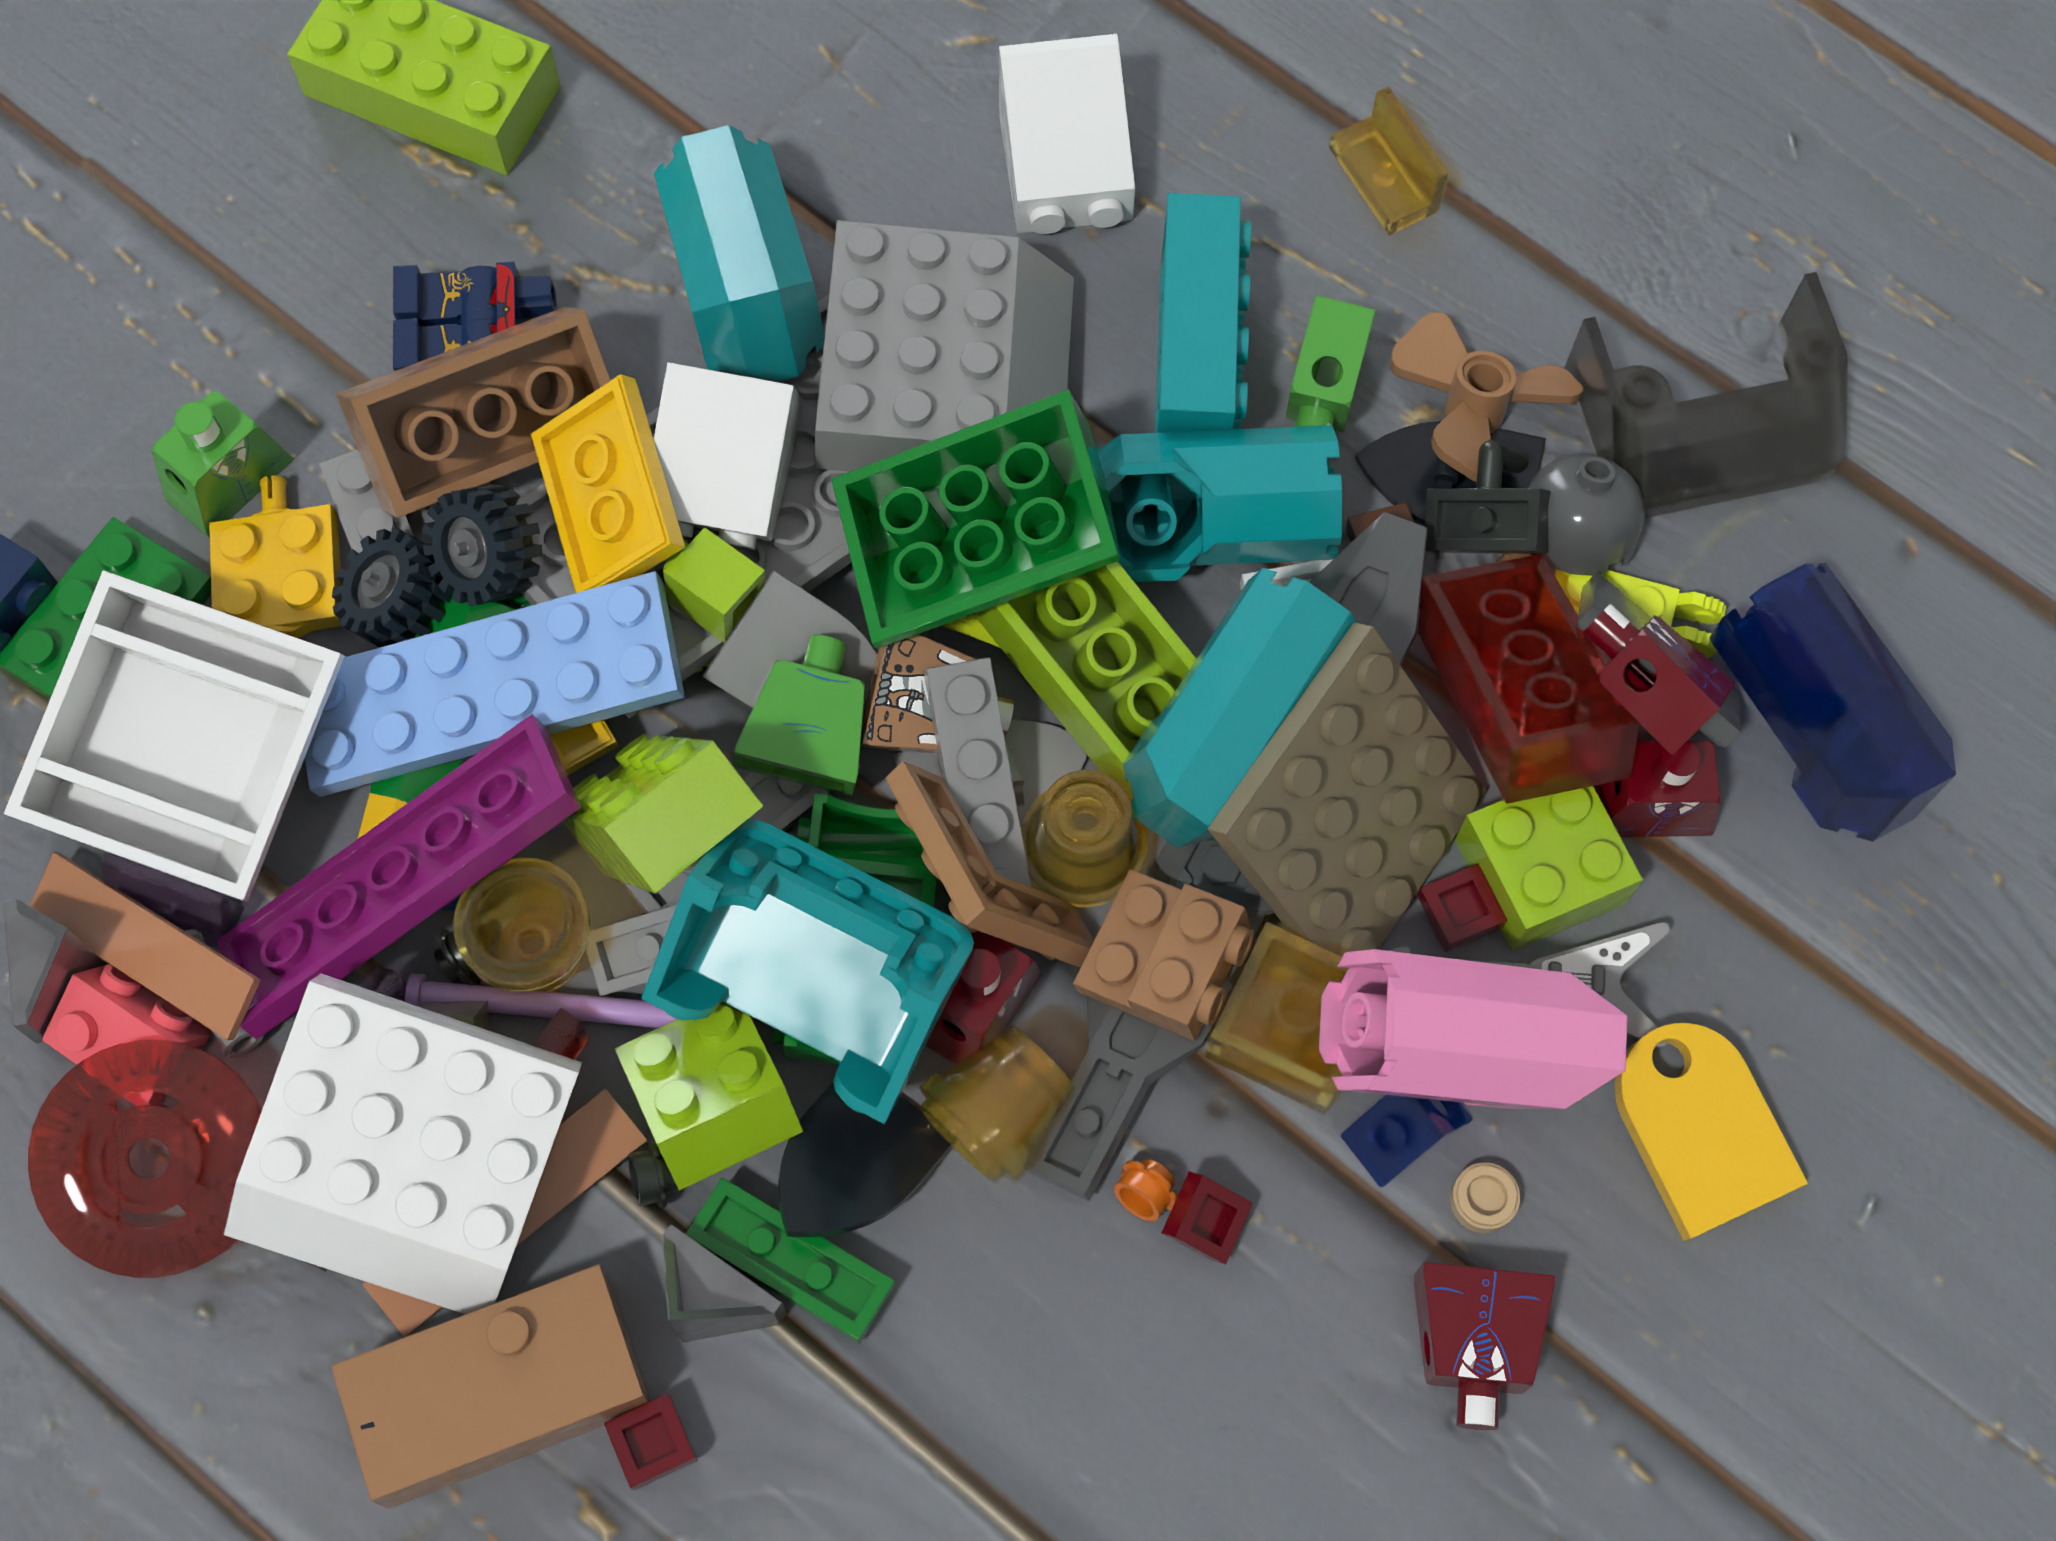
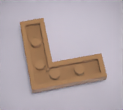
[885,761,1094,968]

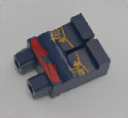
[393,261,557,371]

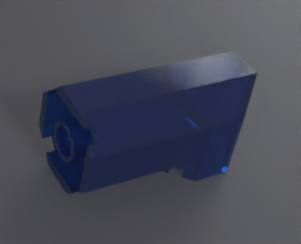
[1709,563,1956,842]

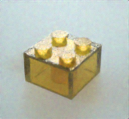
[1205,921,1349,1115]

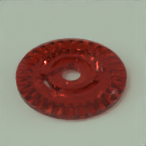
[28,1039,262,1278]

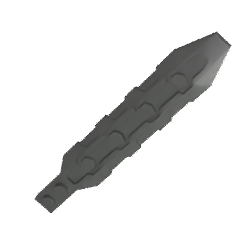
[1026,512,1428,1202]

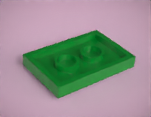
[0,517,211,700]

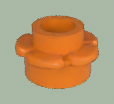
[1114,1159,1177,1222]

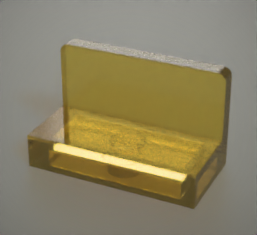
[1329,86,1448,235]

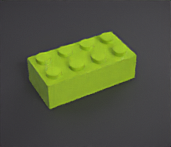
[287,0,561,176]
[973,561,1196,805]
[563,734,763,894]

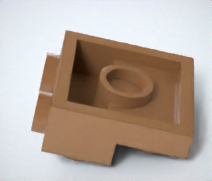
[1073,869,1254,1042]

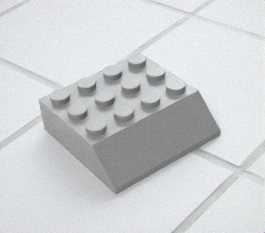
[815,220,1074,472]

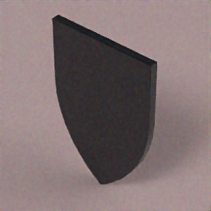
[1355,421,1545,524]
[778,1083,958,1237]

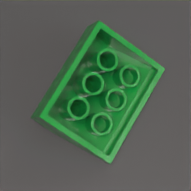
[831,389,1121,649]

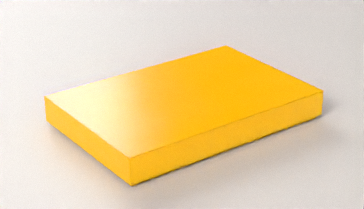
[531,374,685,593]

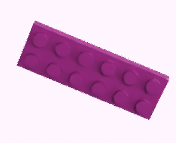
[217,714,581,1040]

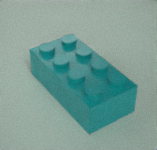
[1155,193,1251,433]

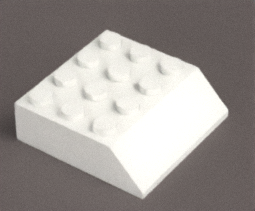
[4,571,345,902]
[224,974,582,1314]

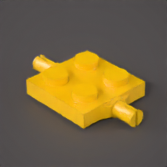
[209,475,342,638]

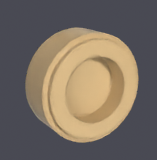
[1450,1163,1520,1234]

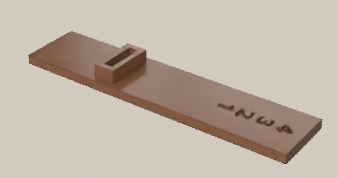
[30,852,261,1040]
[362,1088,647,1337]

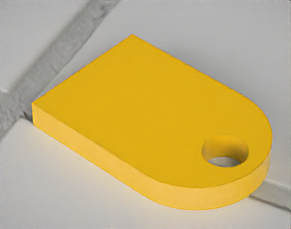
[1615,1023,1808,1241]

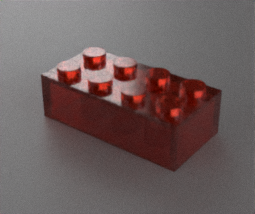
[1418,554,1640,804]

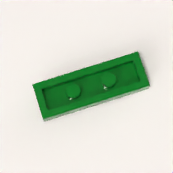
[686,1177,896,1344]

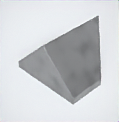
[3,898,106,1043]
[663,1224,787,1343]

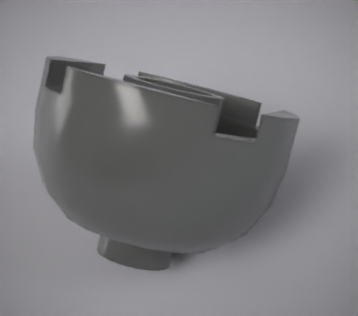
[1527,453,1645,576]

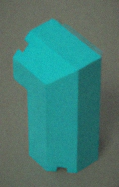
[654,125,825,382]
[1097,425,1342,582]
[1123,568,1357,848]

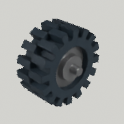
[423,484,542,606]
[332,528,452,647]

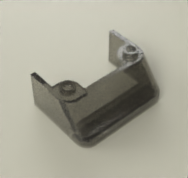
[1565,272,1848,518]

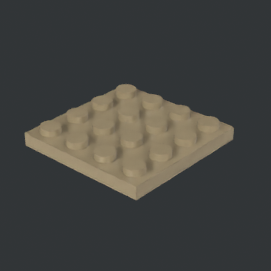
[1207,622,1486,982]

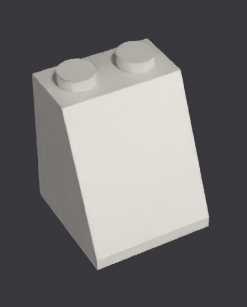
[999,34,1135,234]
[654,362,803,550]

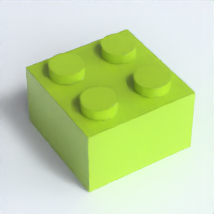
[1455,767,1643,952]
[615,1001,803,1191]

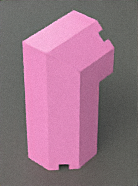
[1319,949,1627,1110]

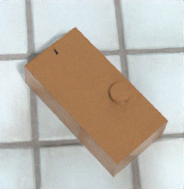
[336,307,611,518]
[331,1264,651,1509]

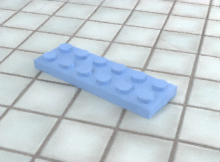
[305,571,685,797]

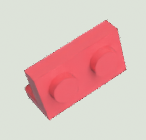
[42,964,212,1111]

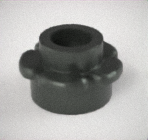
[434,924,494,985]
[628,1142,678,1209]

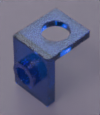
[1341,1095,1473,1187]

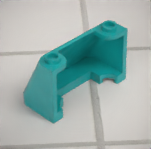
[641,819,974,1124]

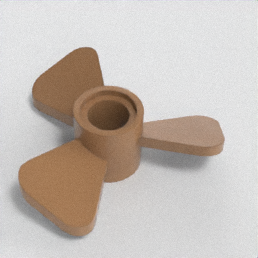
[1390,312,1583,482]

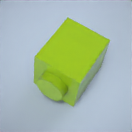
[663,527,765,643]

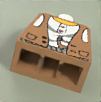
[860,634,1014,754]

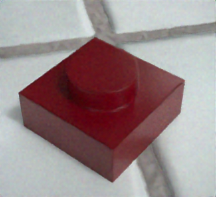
[1417,864,1507,952]
[1161,1171,1253,1265]
[604,1393,698,1491]

